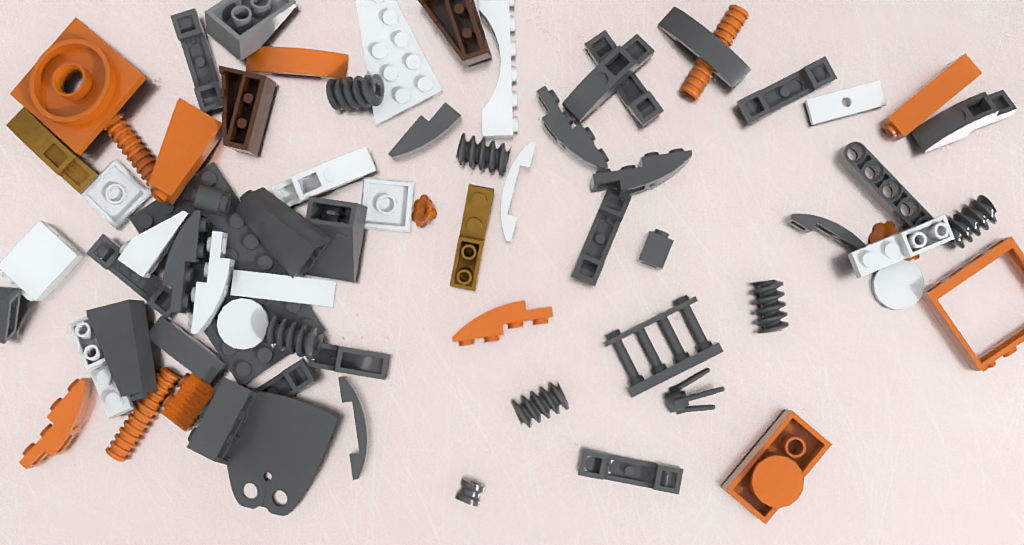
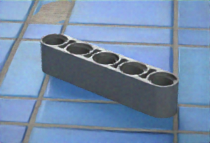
[838,141,934,230]

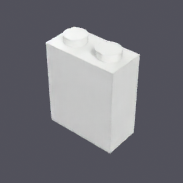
[0,221,84,301]

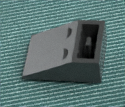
[306,196,368,282]

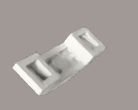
[501,142,536,243]
[230,270,336,307]

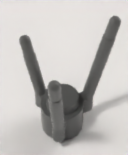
[664,368,725,415]

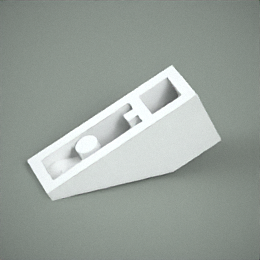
[117,211,191,278]

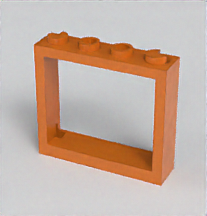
[922,236,1024,372]

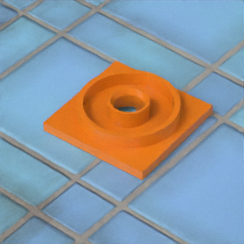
[10,17,147,156]

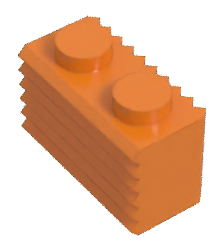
[161,373,215,432]

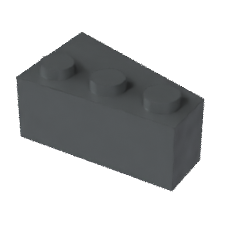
[187,377,257,465]

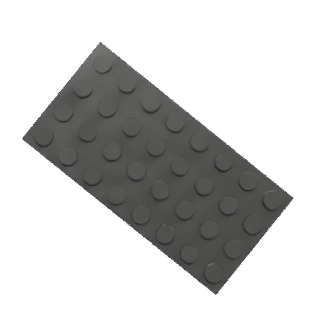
[129,162,327,386]

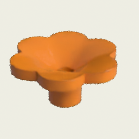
[412,194,436,227]
[869,221,899,243]

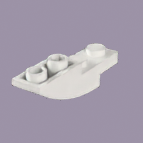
[272,147,377,207]
[848,215,955,278]
[188,231,235,334]
[69,316,135,420]

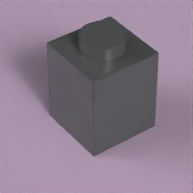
[636,229,674,270]

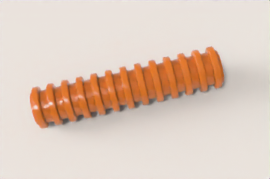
[679,5,749,100]
[104,112,156,186]
[105,366,181,462]

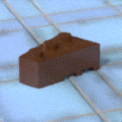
[418,0,492,65]
[219,66,276,156]

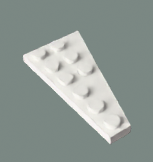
[356,0,443,126]

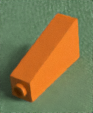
[881,54,982,140]
[149,98,223,205]

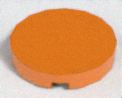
[750,455,804,508]

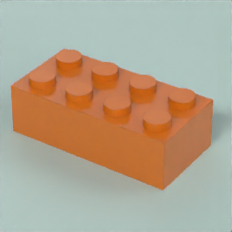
[721,409,832,524]

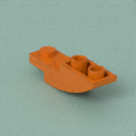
[452,300,553,346]
[19,378,93,469]

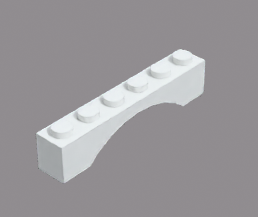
[479,0,518,139]

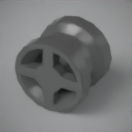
[455,478,485,507]

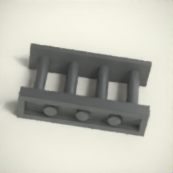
[602,295,724,398]

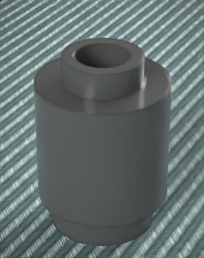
[191,184,231,215]

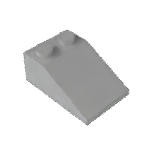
[204,0,297,61]

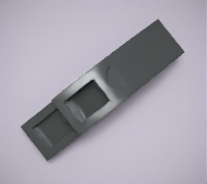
[562,34,655,122]
[536,86,609,170]
[912,90,1017,152]
[590,148,692,197]
[162,210,209,314]

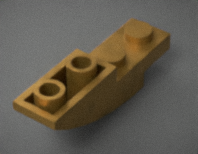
[6,107,99,194]
[450,184,494,291]

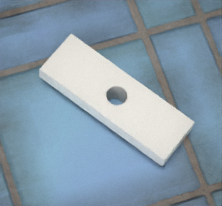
[805,80,887,125]

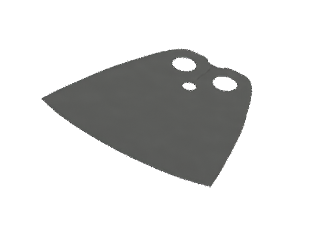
[227,391,337,516]

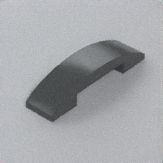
[658,6,751,89]
[171,8,223,112]
[584,30,664,126]
[737,56,837,124]
[571,188,632,286]
[785,214,879,273]
[86,234,173,319]
[253,358,317,398]
[338,376,370,480]
[578,449,684,495]

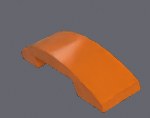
[246,46,349,80]

